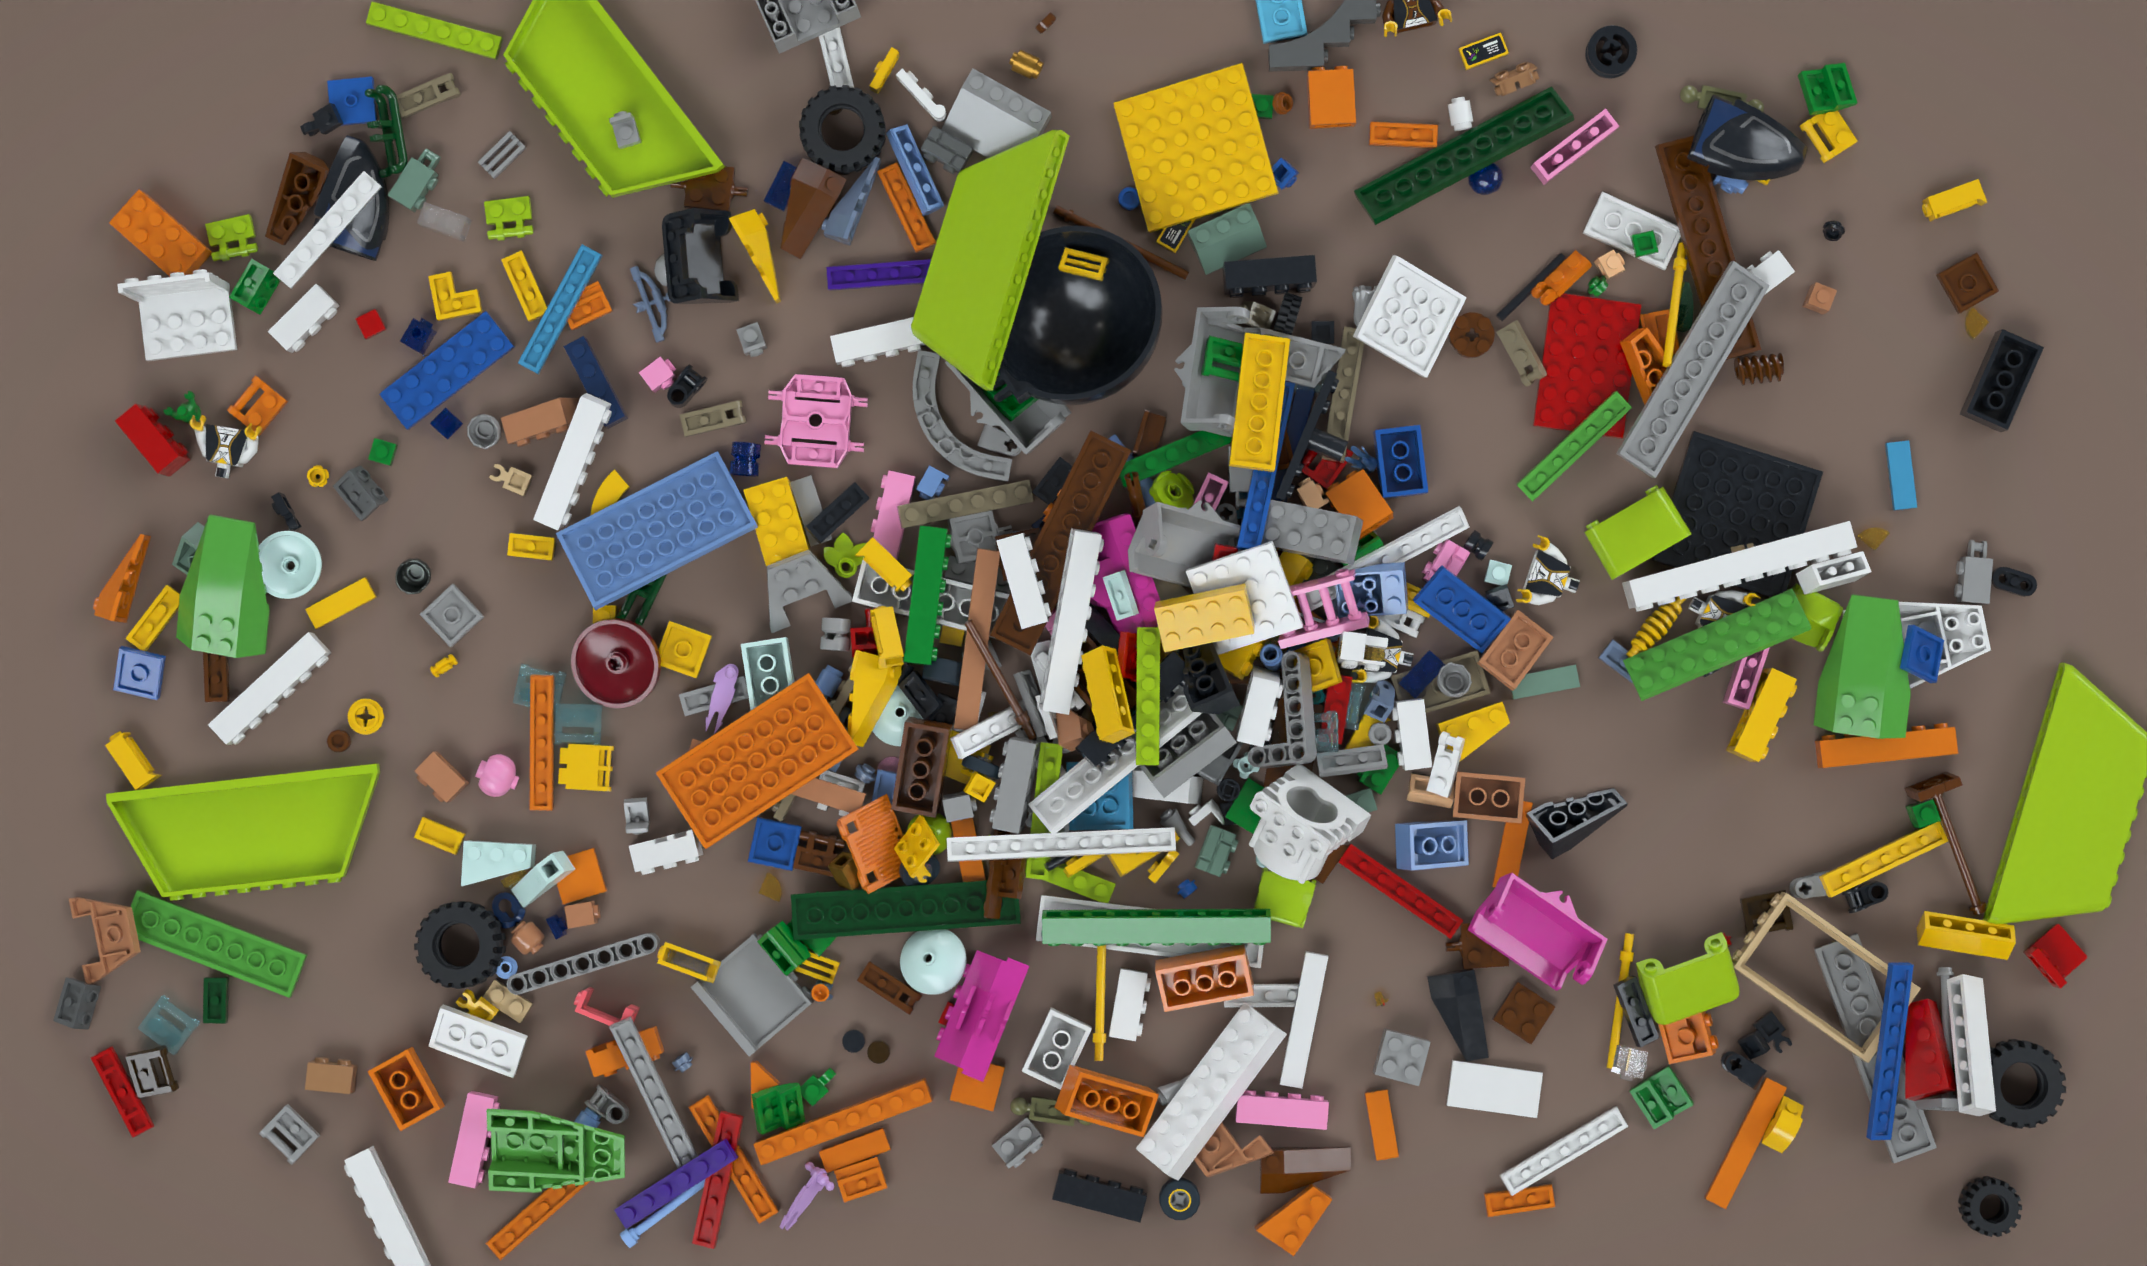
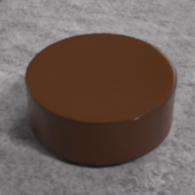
[1035,12,1056,34]
[327,730,351,752]

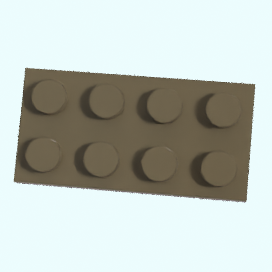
[1390,650,1491,713]

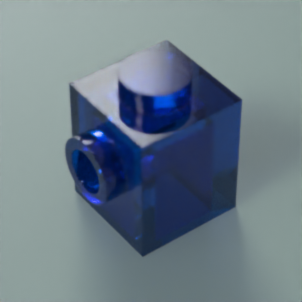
[400,318,437,355]

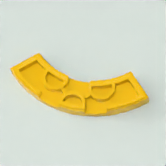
[590,469,630,516]

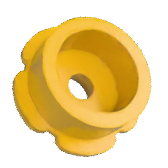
[307,465,329,487]

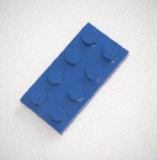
[1413,565,1511,653]

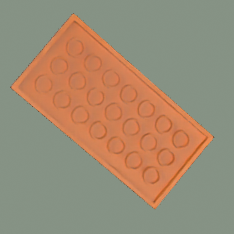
[656,673,859,849]

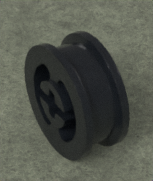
[1585,25,1637,79]

